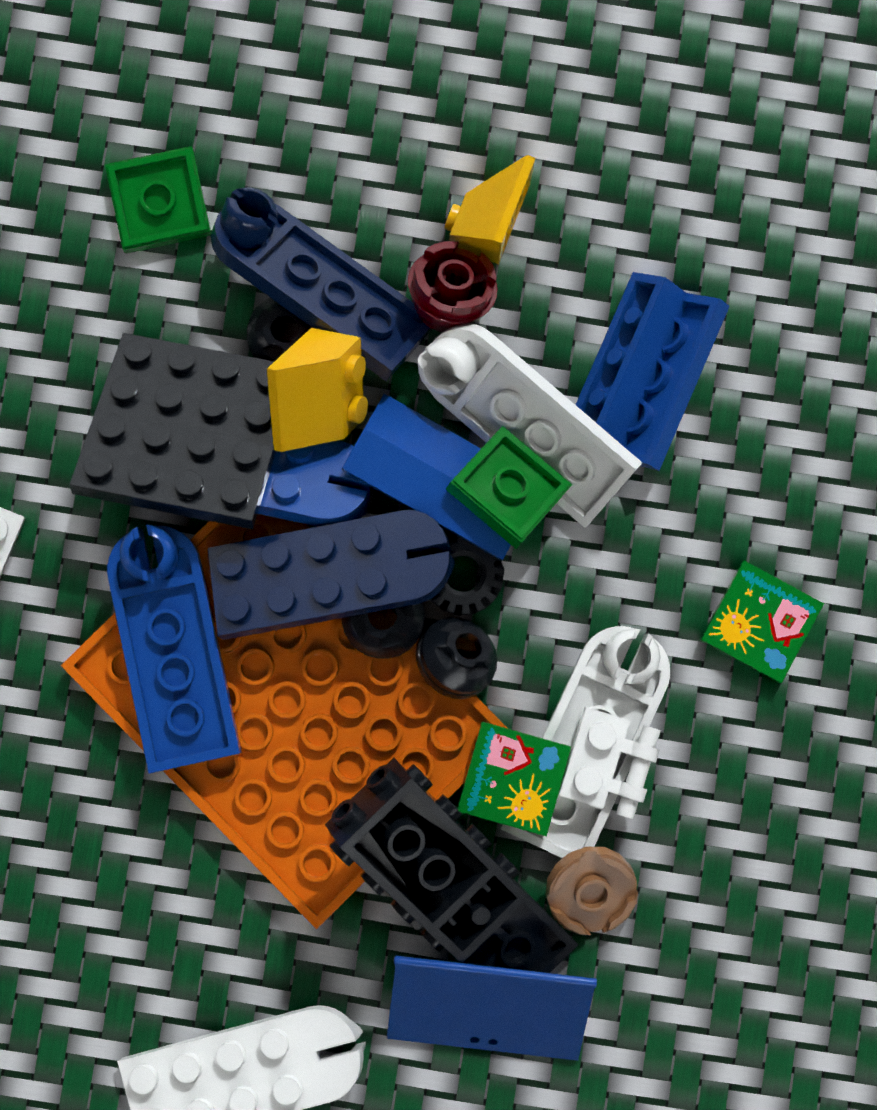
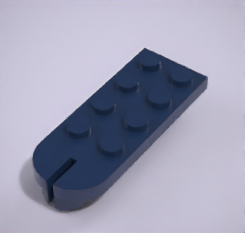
[211,187,432,381]
[208,510,455,640]

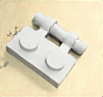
[558,707,661,819]

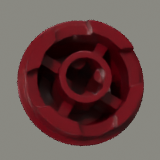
[408,241,498,333]

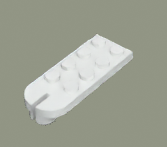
[418,323,642,528]
[500,626,670,858]
[117,1005,366,1110]

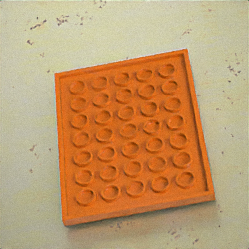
[61,514,507,929]

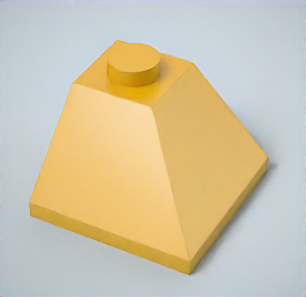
[444,155,535,264]

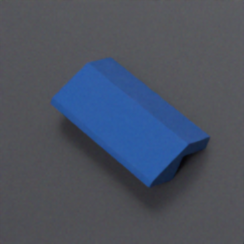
[576,272,730,471]
[341,393,511,560]

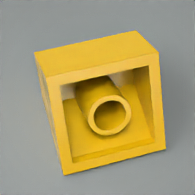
[267,327,368,452]

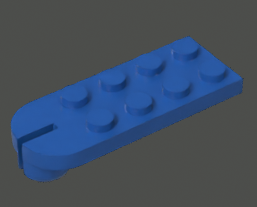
[258,440,371,527]
[107,525,242,774]

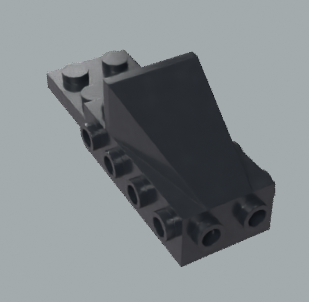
[325,758,578,973]

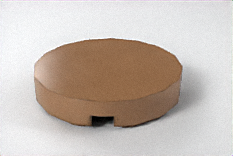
[545,847,638,935]

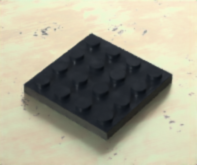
[69,333,276,529]

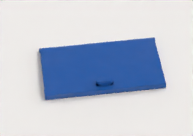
[387,956,597,1061]

